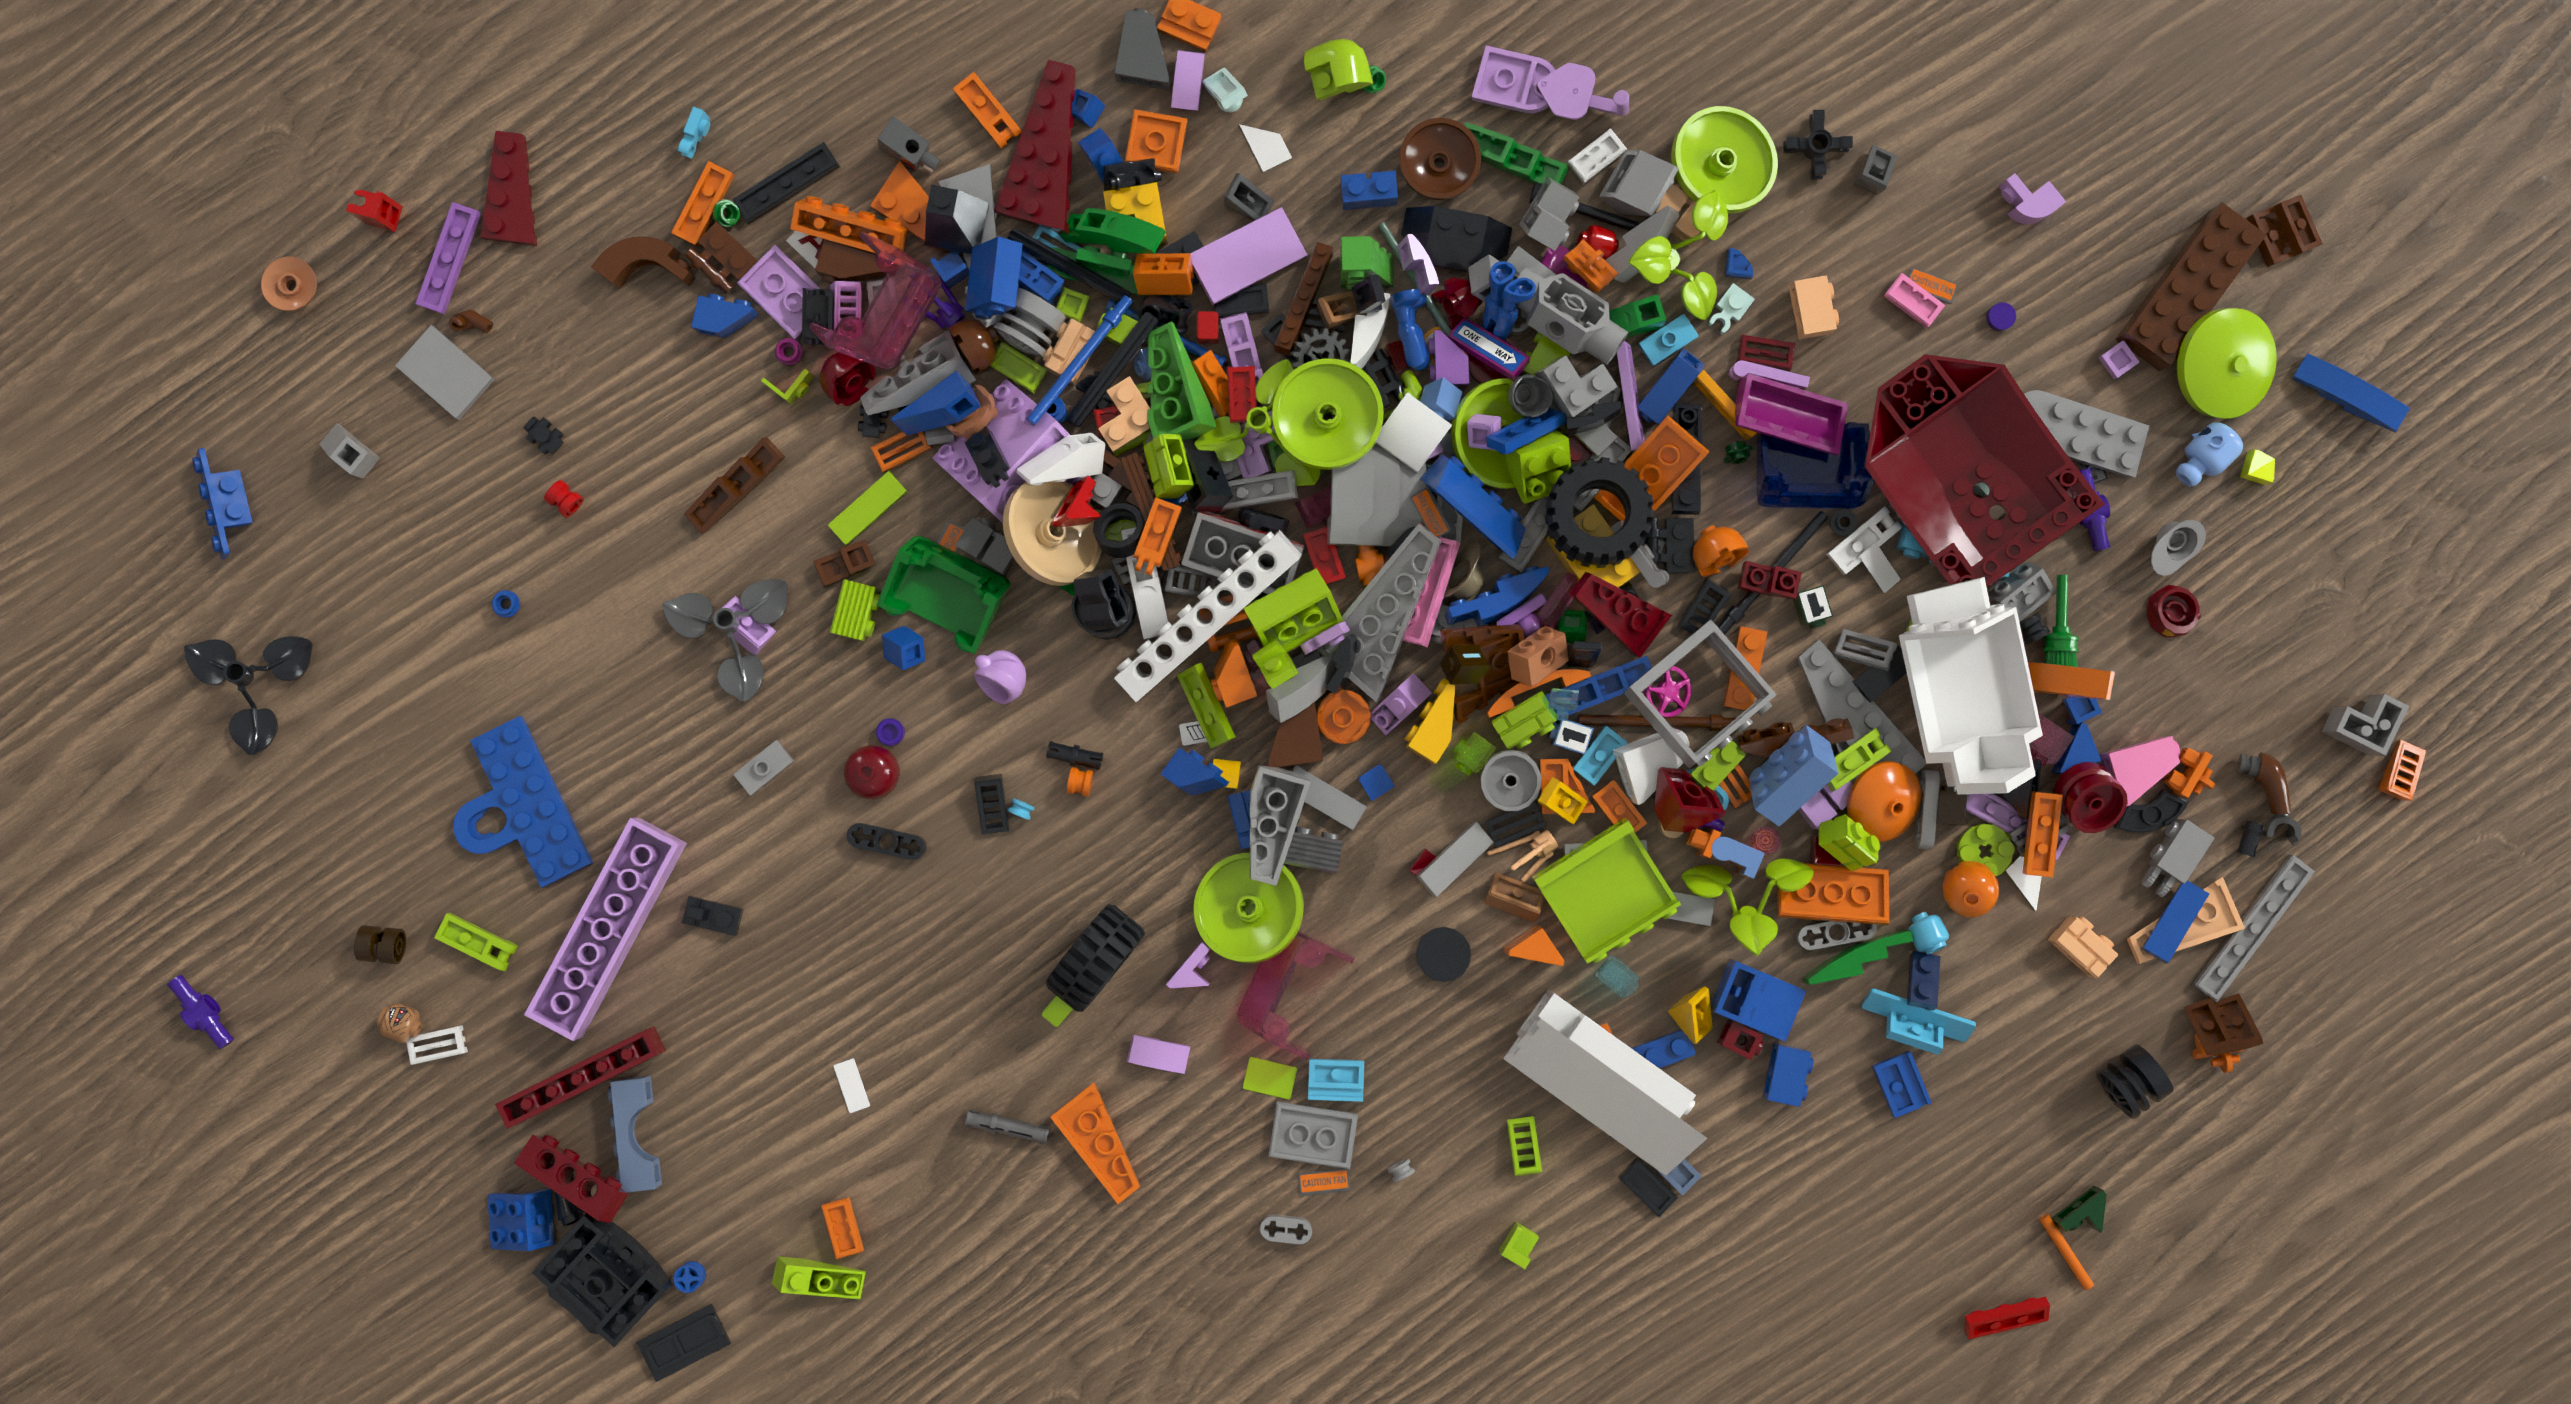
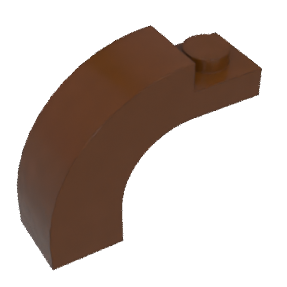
[591,236,695,289]

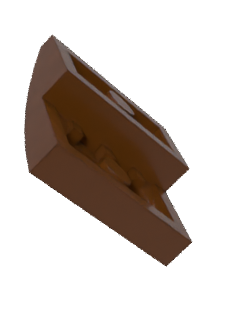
[2246,195,2323,267]
[2184,993,2264,1055]

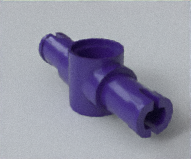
[2079,468,2110,551]
[167,975,234,1050]

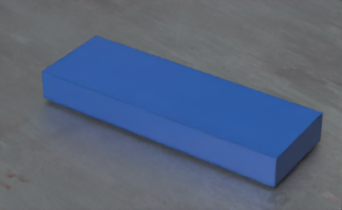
[2141,880,2209,964]

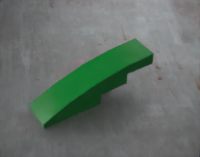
[1464,122,1569,184]
[1802,929,1913,985]

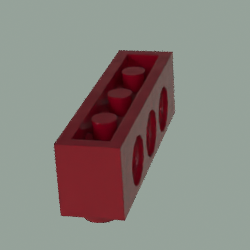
[514,1134,629,1223]

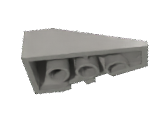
[860,330,976,415]
[1250,766,1311,886]

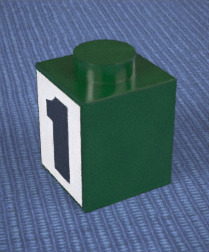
[1793,585,1833,629]

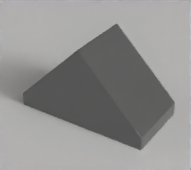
[1224,173,1274,221]

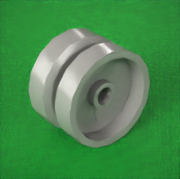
[1480,749,1541,811]

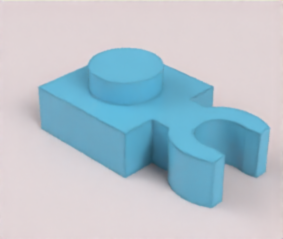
[677,106,710,159]

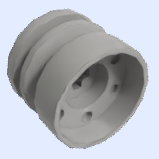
[993,288,1066,358]

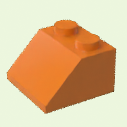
[1211,634,1257,708]

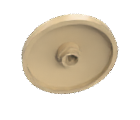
[1003,481,1102,586]

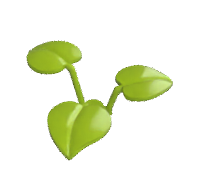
[1628,190,1728,320]
[1194,359,1321,486]
[1681,858,1814,956]

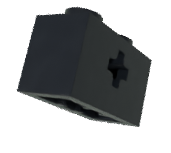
[1185,450,1233,512]

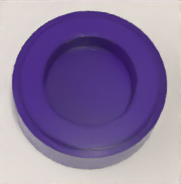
[1986,302,2016,331]
[876,718,905,746]

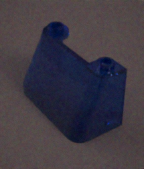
[1756,422,1874,508]

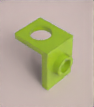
[761,369,814,405]

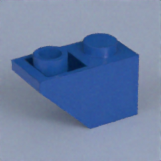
[1078,128,1124,185]
[691,293,758,338]
[1161,747,1229,796]

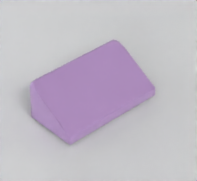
[722,596,776,656]

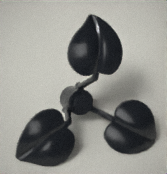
[184,636,313,755]

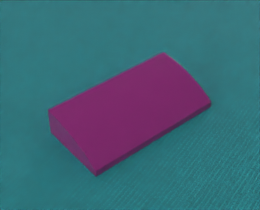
[1735,373,1849,456]

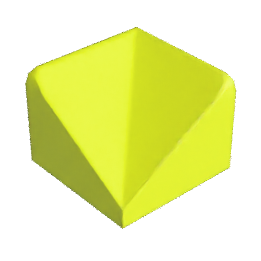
[2240,449,2275,485]

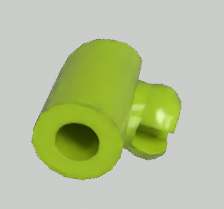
[1399,370,1423,401]

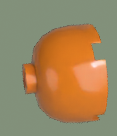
[1693,525,1749,577]
[1942,861,1999,918]

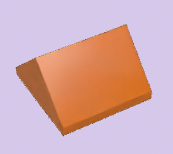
[1503,925,1564,966]

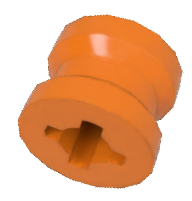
[1067,767,1094,797]

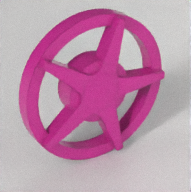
[1644,666,1691,717]

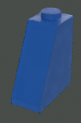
[1637,348,1705,424]

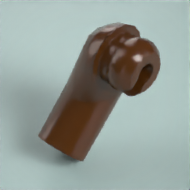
[449,310,493,334]

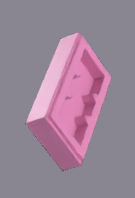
[1884,273,1945,329]

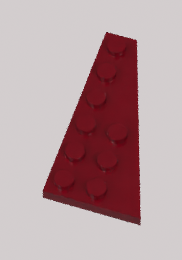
[994,60,1076,234]

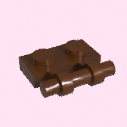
[685,222,758,294]

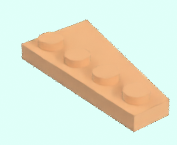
[2127,877,2245,965]

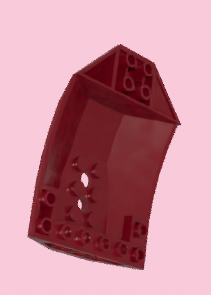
[1865,354,2105,587]

